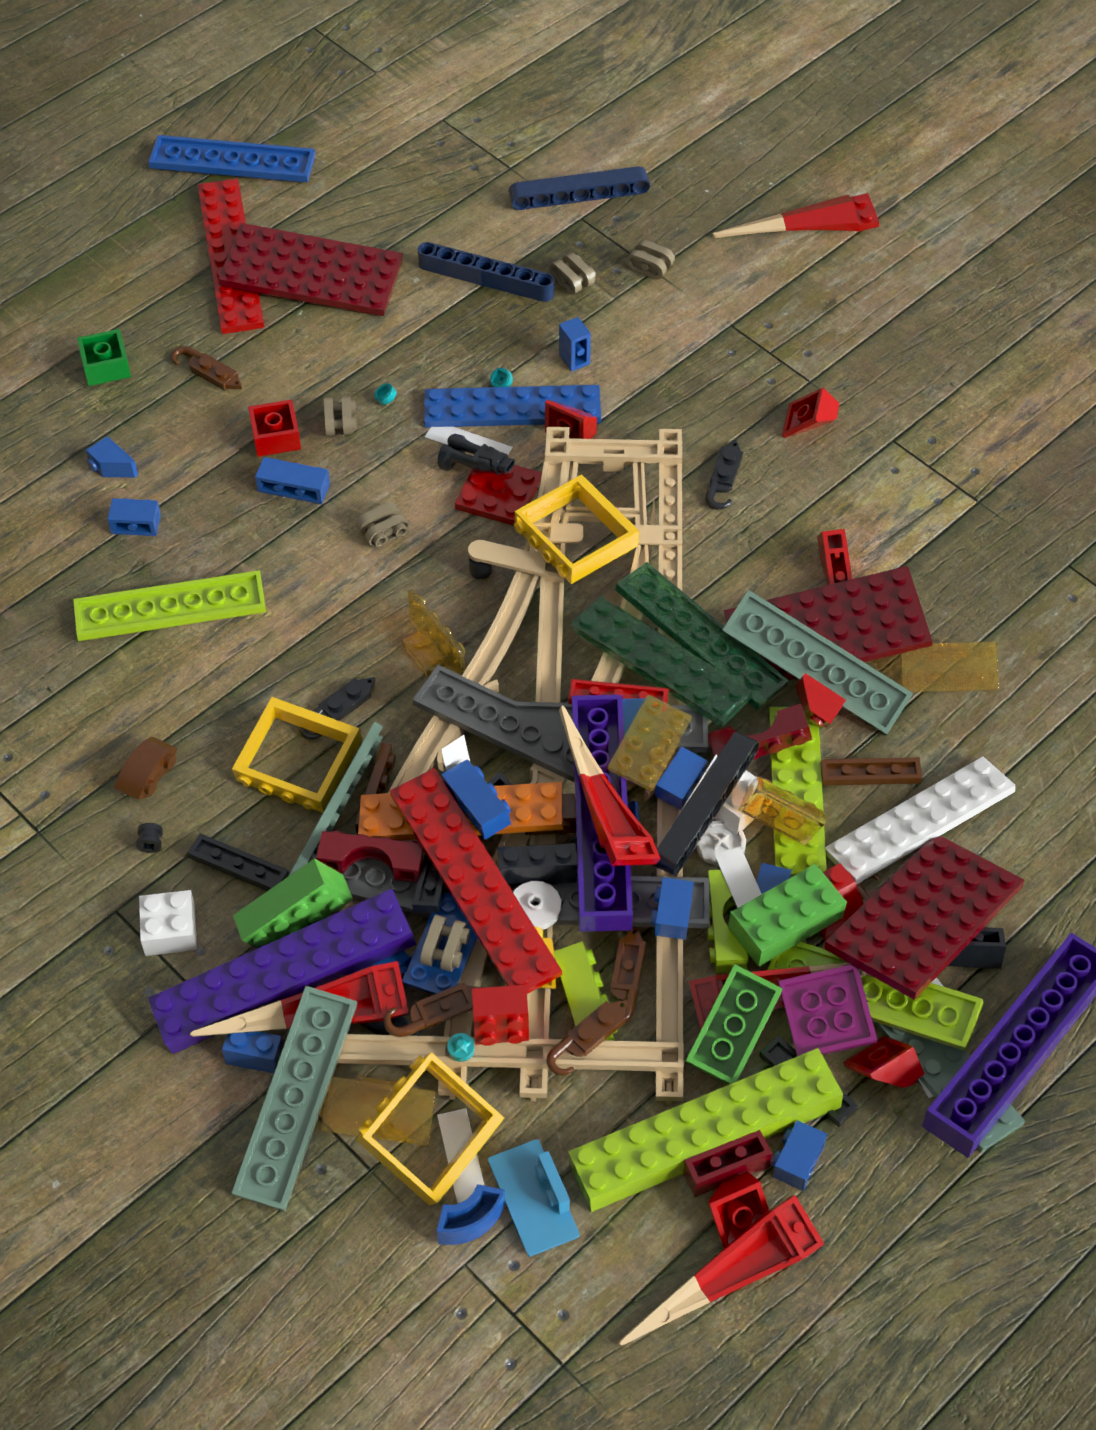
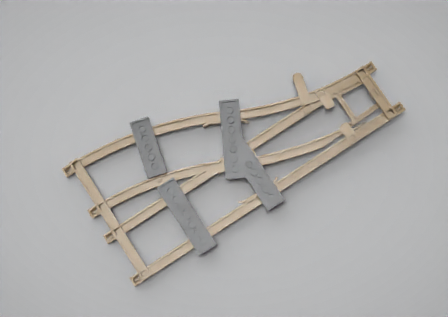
[327,427,709,1105]

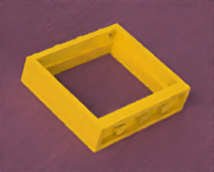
[514,474,639,584]
[232,697,362,813]
[355,1052,504,1206]

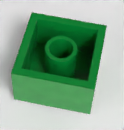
[77,329,131,386]

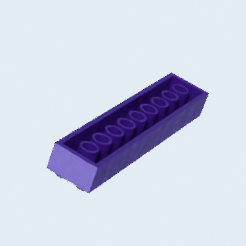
[572,695,633,931]
[148,889,417,1054]
[922,933,1096,1158]

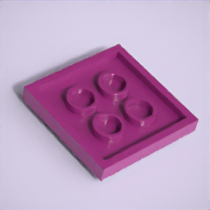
[779,965,877,1057]

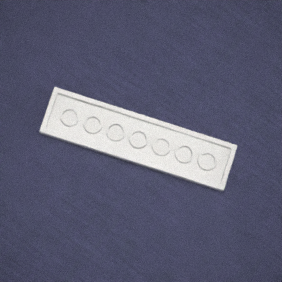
[825,757,1015,884]

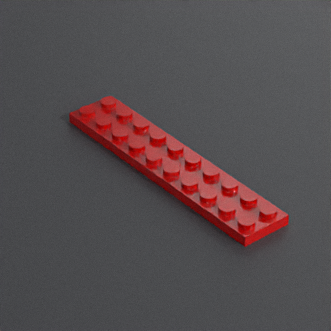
[198,179,265,334]
[390,768,562,994]

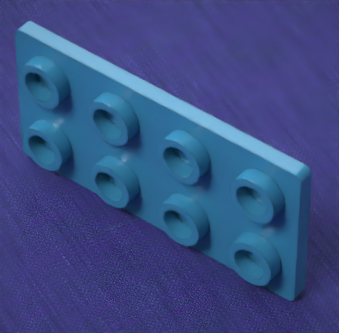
[488,1139,580,1257]

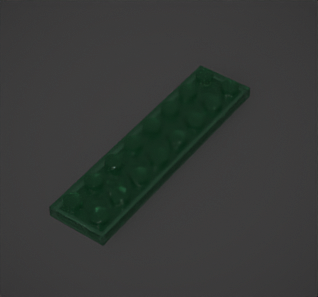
[614,562,789,710]
[570,596,753,727]

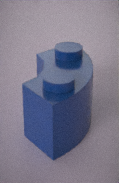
[437,1184,505,1245]

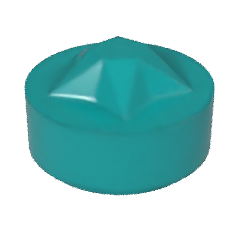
[490,367,513,387]
[374,383,397,405]
[447,1033,475,1062]

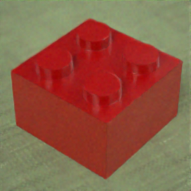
[248,399,301,457]
[472,985,529,1046]

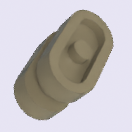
[626,240,675,279]
[549,253,596,295]
[324,396,357,436]
[356,502,410,547]
[420,915,470,972]

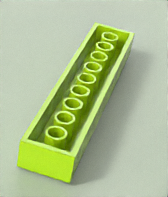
[568,1048,843,1212]

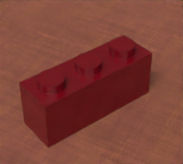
[683,1130,772,1197]

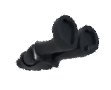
[437,434,515,475]

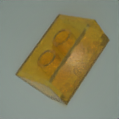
[738,776,826,845]

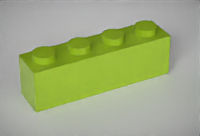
[554,941,618,1041]

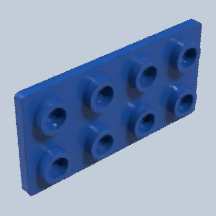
[403,893,478,995]

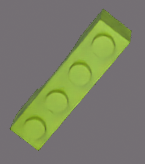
[707,870,748,973]

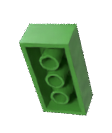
[233,859,353,948]
[728,864,847,967]
[685,964,783,1085]

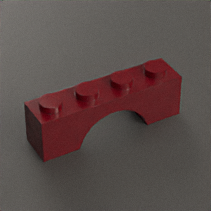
[708,703,812,760]
[316,831,425,883]

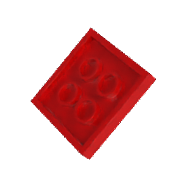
[455,465,542,526]

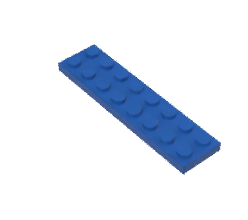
[149,135,316,182]
[425,385,601,428]

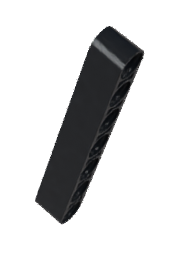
[652,732,760,876]

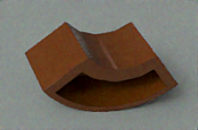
[114,737,177,800]

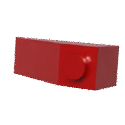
[817,529,852,585]

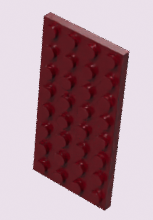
[218,223,403,316]
[724,566,933,691]
[824,836,1024,1000]

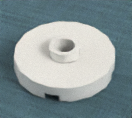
[513,881,561,930]

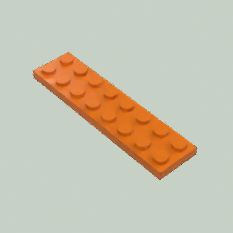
[358,782,563,840]

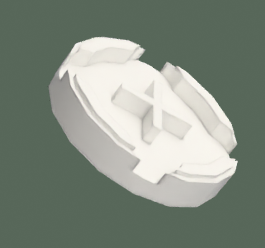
[696,820,746,866]

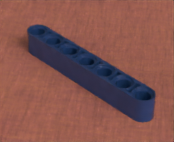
[508,166,650,210]
[417,242,554,302]

